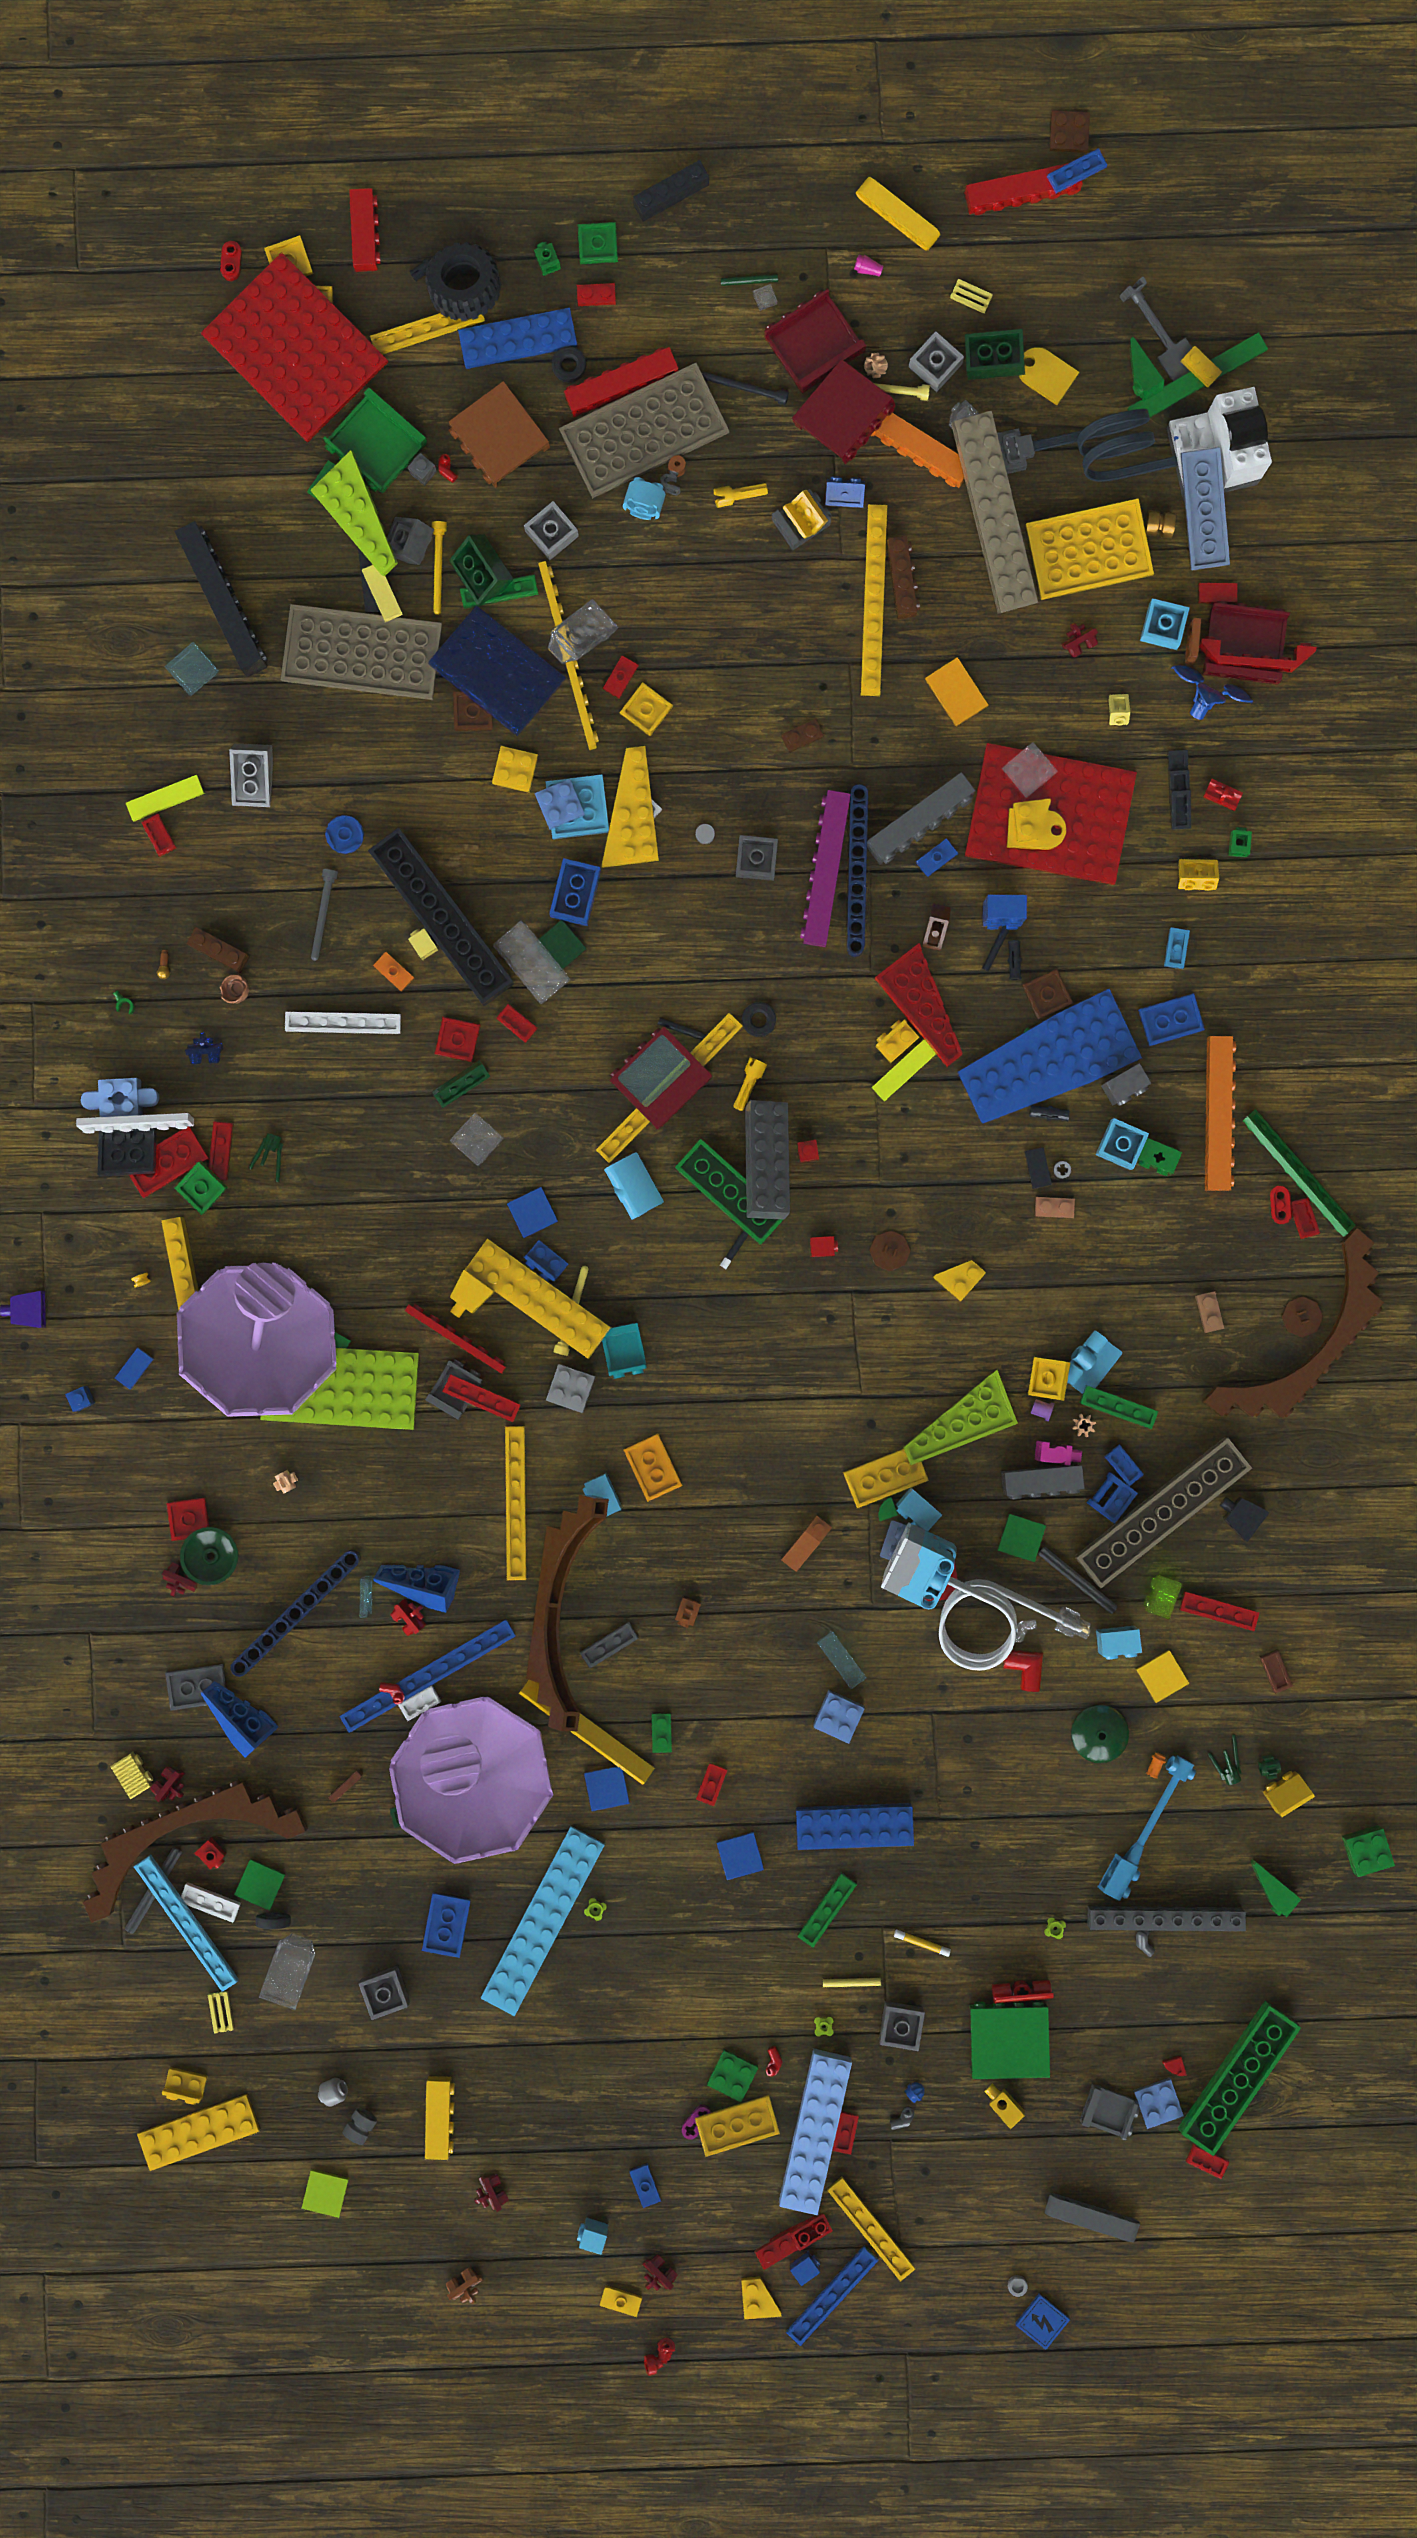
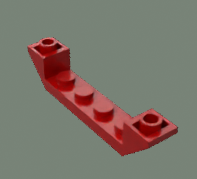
[1199,636,1317,672]

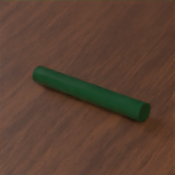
[721,274,778,286]

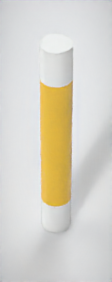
[894,1929,951,1956]

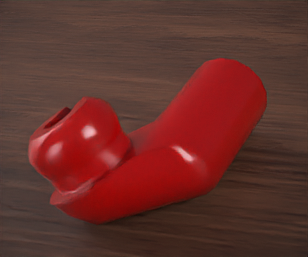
[438,454,458,483]
[379,1682,405,1705]
[766,2046,783,2077]

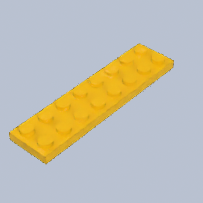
[465,1239,611,1359]

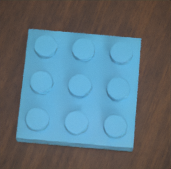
[546,775,609,839]

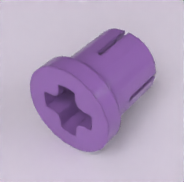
[1031,1399,1055,1422]

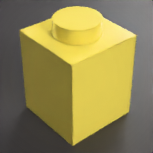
[408,928,438,960]

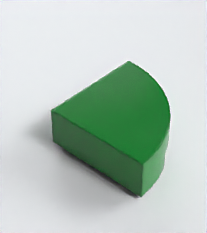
[878,1497,898,1522]

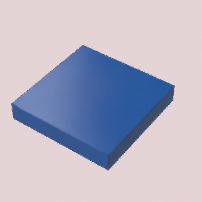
[507,1187,558,1238]
[584,1766,630,1811]
[717,1832,764,1880]

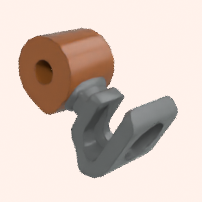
[660,455,686,496]

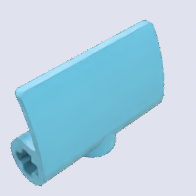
[604,1152,664,1220]
[1067,1330,1122,1394]

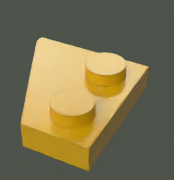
[741,2277,781,2319]

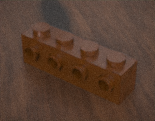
[886,536,920,619]

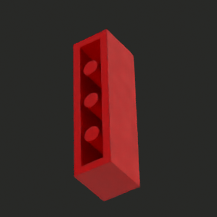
[349,188,381,272]

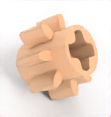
[864,353,888,378]
[1072,1414,1096,1437]
[273,1470,298,1493]

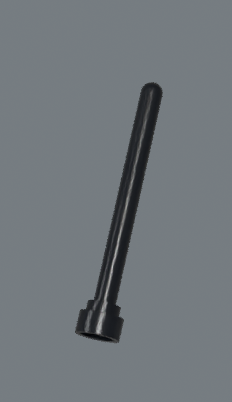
[701,372,789,406]

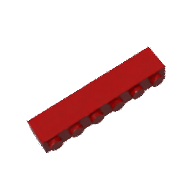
[964,163,1083,215]
[564,347,678,418]

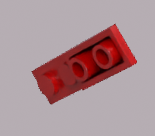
[754,2213,833,2270]

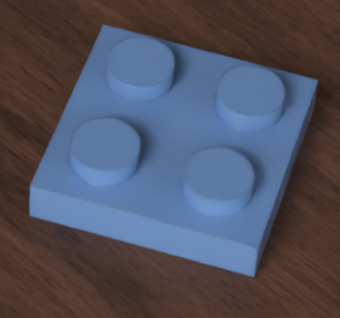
[535,779,585,830]
[1133,2078,1184,2129]

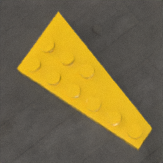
[602,746,659,867]

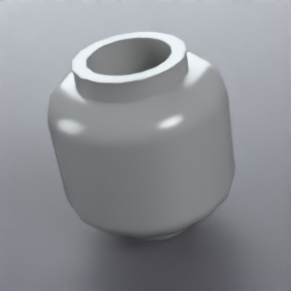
[318,2077,348,2107]

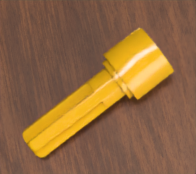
[714,483,768,508]
[734,1057,767,1111]

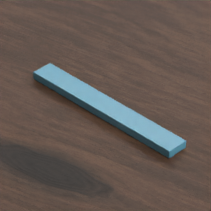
[134,1855,239,1992]

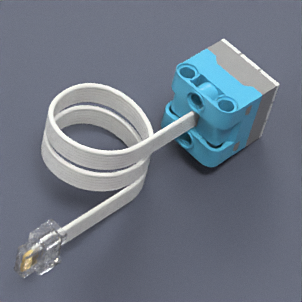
[881,1522,1091,1670]

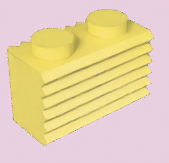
[110,1752,153,1799]

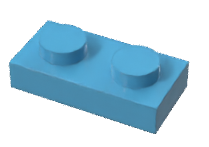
[1164,928,1190,969]

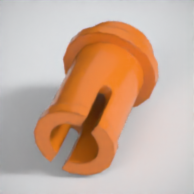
[1146,1752,1166,1778]

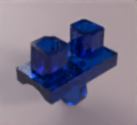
[185,1033,223,1064]

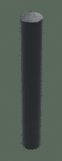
[982,926,1009,972]
[658,1017,708,1040]

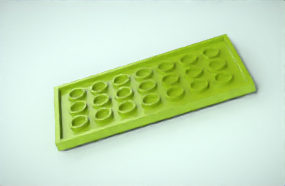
[260,1348,419,1430]

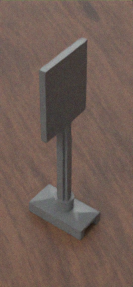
[1119,277,1192,382]

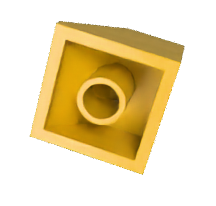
[1263,1771,1315,1817]

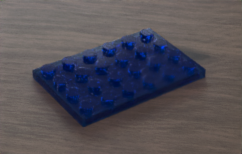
[428,605,566,736]

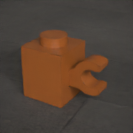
[675,1596,701,1628]

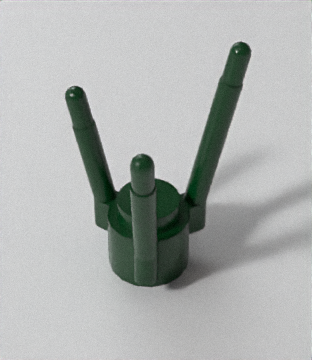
[249,1133,284,1182]
[1208,1734,1242,1785]

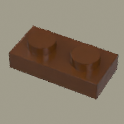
[781,719,824,753]

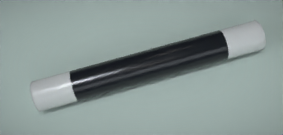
[720,1230,748,1269]

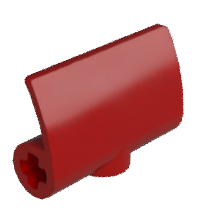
[992,1980,1054,2003]

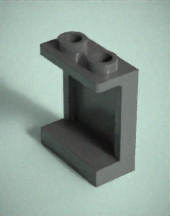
[771,489,832,550]
[425,1359,483,1420]
[1080,2083,1140,2141]

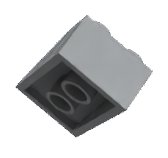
[229,743,273,807]

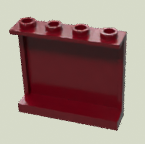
[764,289,866,393]
[792,359,896,464]
[1202,601,1290,685]

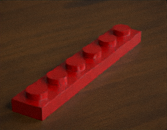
[405,1304,506,1374]

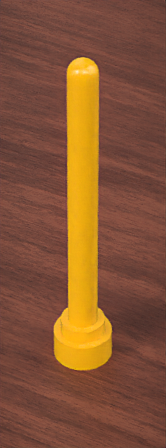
[431,521,447,615]

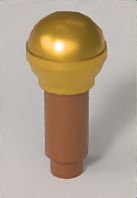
[157,950,170,979]

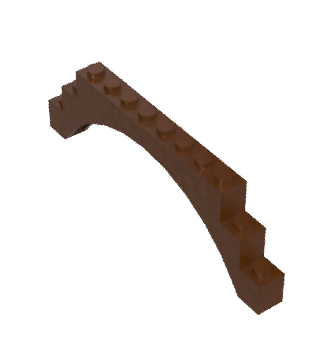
[1202,1228,1384,1418]
[526,1495,609,1731]
[83,1779,308,1923]

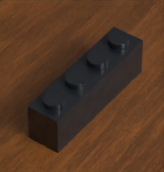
[633,160,709,222]

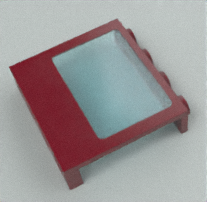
[609,1027,713,1130]

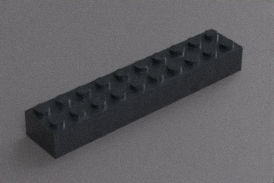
[368,828,514,1006]

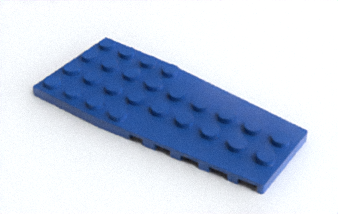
[958,989,1142,1123]

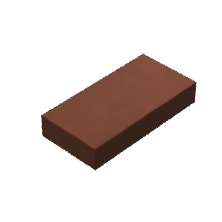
[1260,1650,1293,1694]
[328,1769,363,1802]

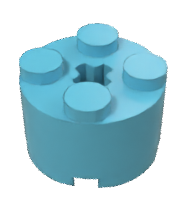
[623,477,666,520]

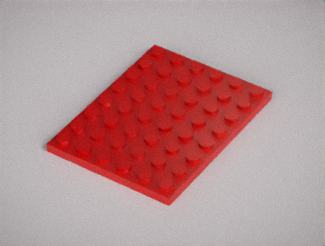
[201,252,388,443]
[965,743,1137,885]

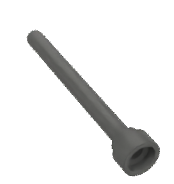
[311,869,338,961]

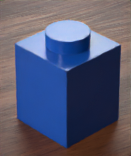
[65,1386,95,1412]
[790,2251,821,2286]

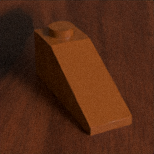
[781,1514,832,1572]

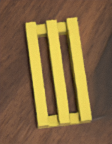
[950,279,993,314]
[208,1991,234,2034]

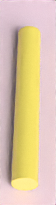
[823,1978,881,1987]

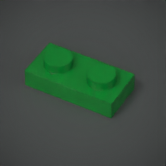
[652,1713,672,1753]

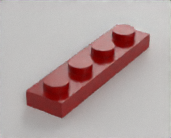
[442,1374,521,1422]
[1179,1591,1259,1631]

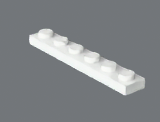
[285,1012,401,1034]
[76,1113,194,1134]

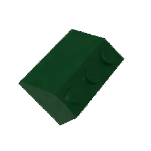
[449,534,513,605]

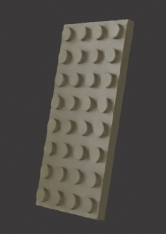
[559,363,729,499]
[281,604,442,700]

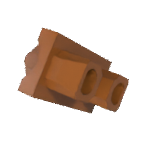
[446,2267,483,2304]

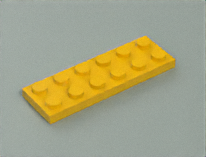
[137,2094,260,2171]

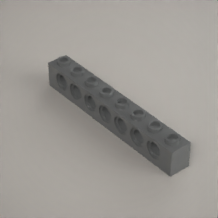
[1087,1906,1246,1931]

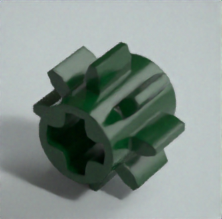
[1258,1755,1281,1780]

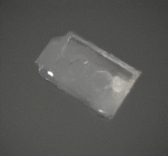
[548,599,618,664]
[259,1933,316,2010]

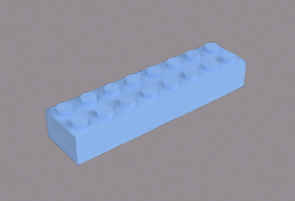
[779,2048,852,2215]

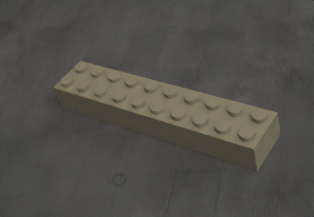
[951,411,1038,614]
[1074,1437,1252,1588]

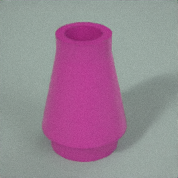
[854,254,883,277]

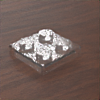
[449,1113,504,1167]

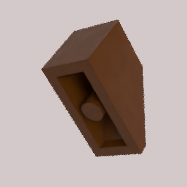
[922,903,951,951]

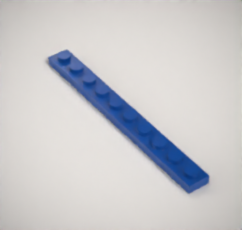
[339,1619,516,1733]

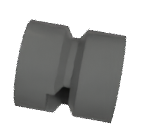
[342,2107,378,2145]

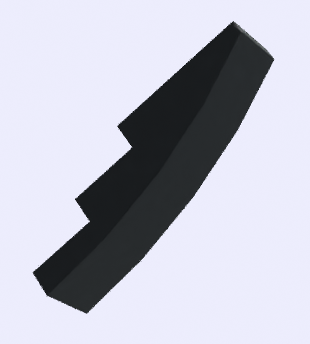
[1168,749,1191,830]

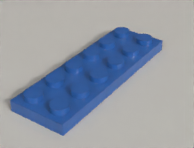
[458,308,577,369]

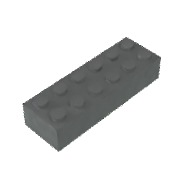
[867,772,975,865]
[745,1100,790,1220]

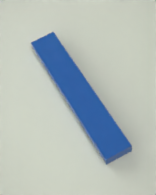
[786,2245,879,2346]

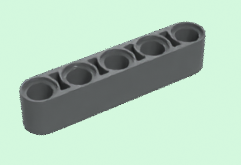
[1044,2193,1140,2242]

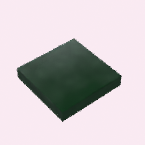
[533,920,587,974]

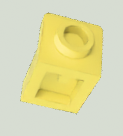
[1109,694,1130,725]

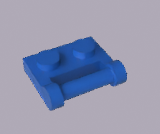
[1087,1472,1138,1524]

